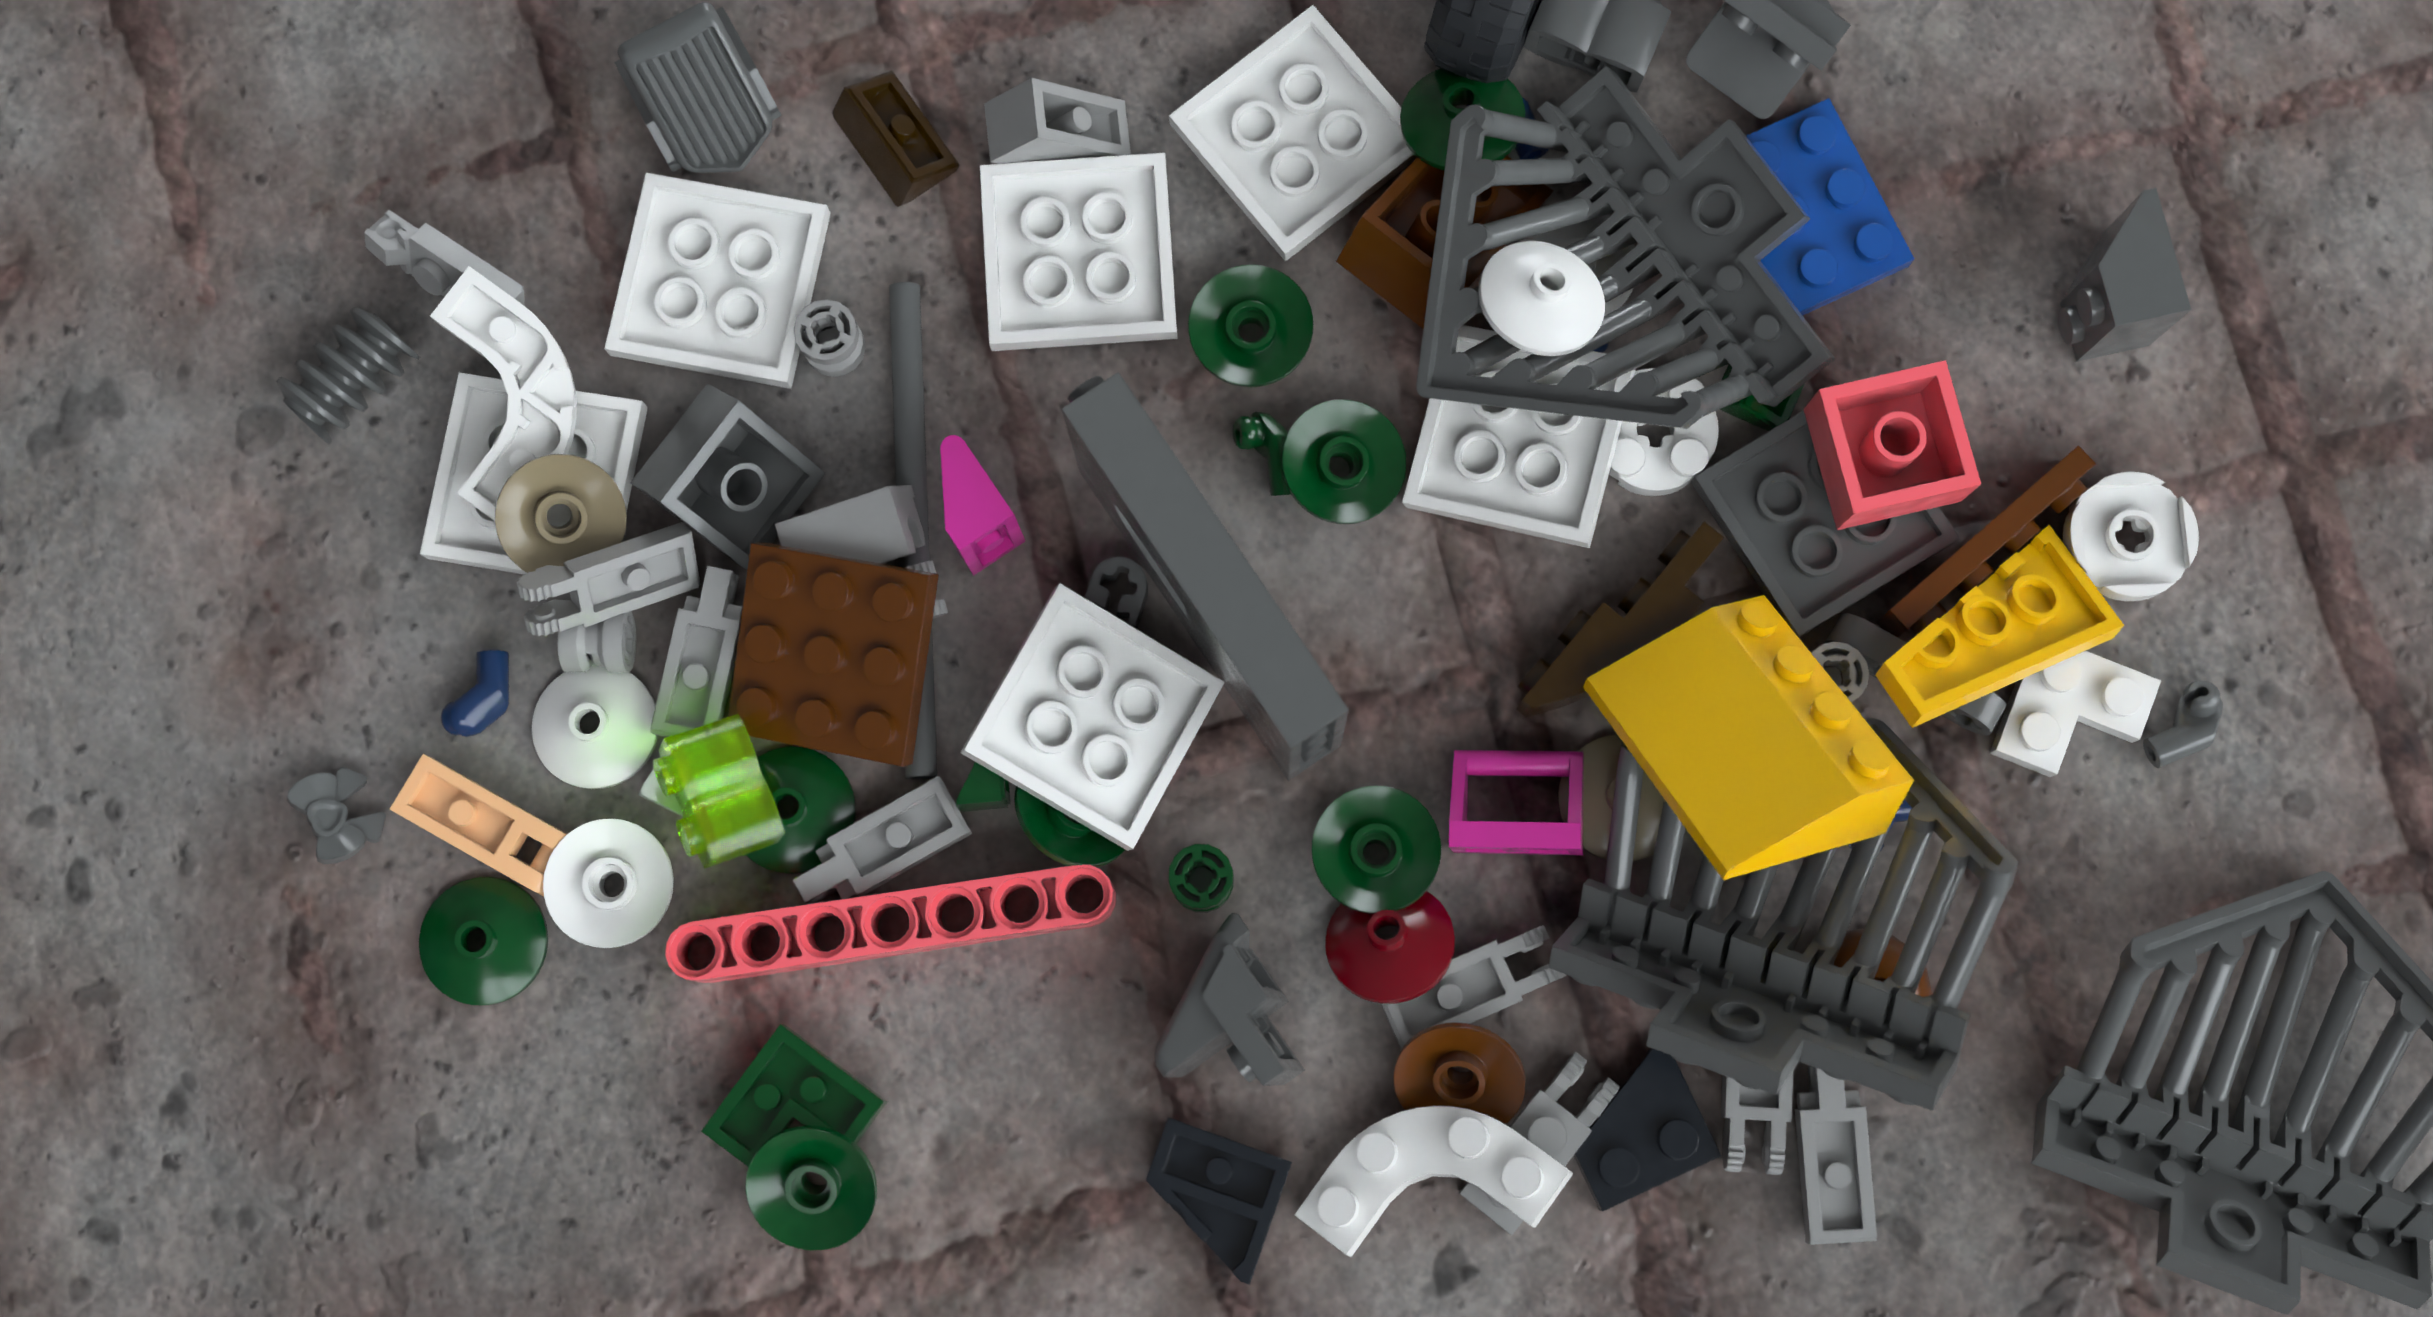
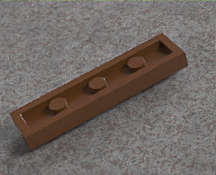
[1876,445,2096,637]

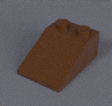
[1336,156,1553,329]

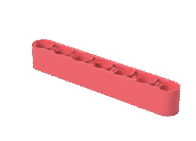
[665,864,1116,983]

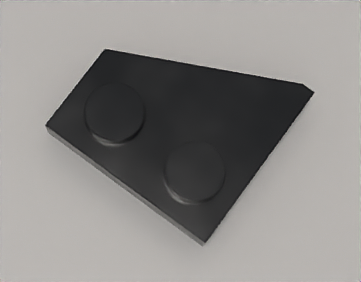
[1574,1047,1721,1212]
[1146,1117,1292,1285]

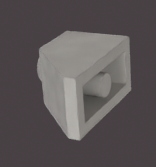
[984,78,1131,164]

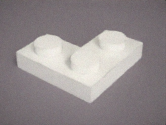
[1990,651,2161,777]

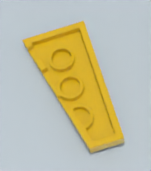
[1875,524,2124,728]

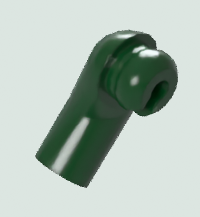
[1232,412,1291,496]

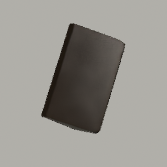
[832,71,960,207]

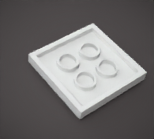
[1169,5,1417,262]
[980,153,1177,351]
[605,173,831,389]
[1402,325,1636,548]
[420,373,648,574]
[960,583,1225,851]

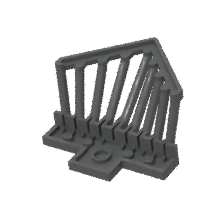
[1416,66,1835,429]
[1549,718,2018,1111]
[2031,871,2433,1315]

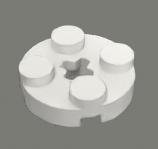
[1609,368,1719,496]
[2063,472,2199,601]

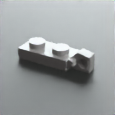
[364,210,524,305]
[650,566,743,747]
[793,776,972,904]
[1795,1065,1877,1245]

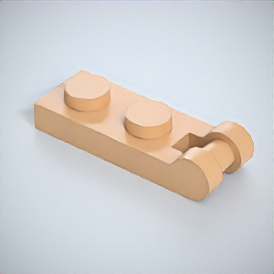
[389,754,567,896]

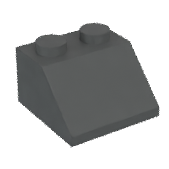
[2058,188,2192,362]
[630,384,825,570]

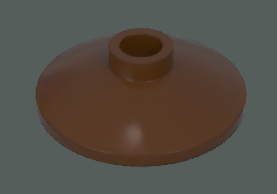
[1393,1022,1526,1124]

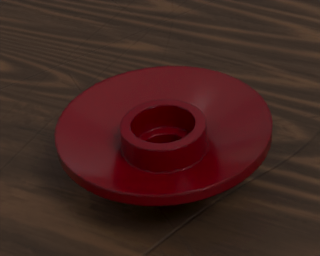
[1325,891,1455,1004]

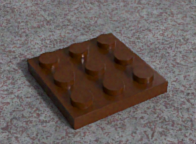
[726,542,939,767]

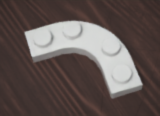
[430,266,577,521]
[1295,1106,1573,1257]

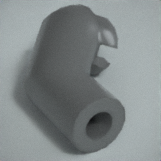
[2143,680,2223,768]

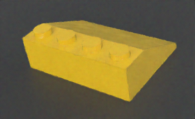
[1583,595,1914,880]

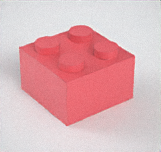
[1804,360,1981,530]

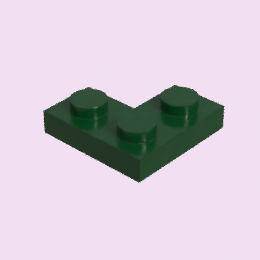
[701,1024,888,1167]

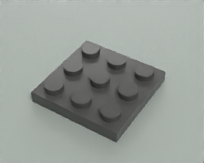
[1691,380,1960,638]

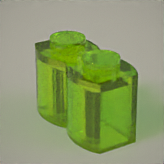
[653,714,785,869]

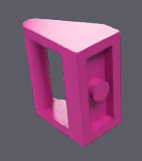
[940,435,1026,576]
[1449,750,1584,855]

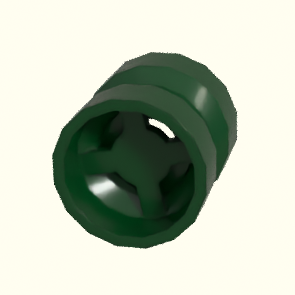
[1168,844,1234,913]

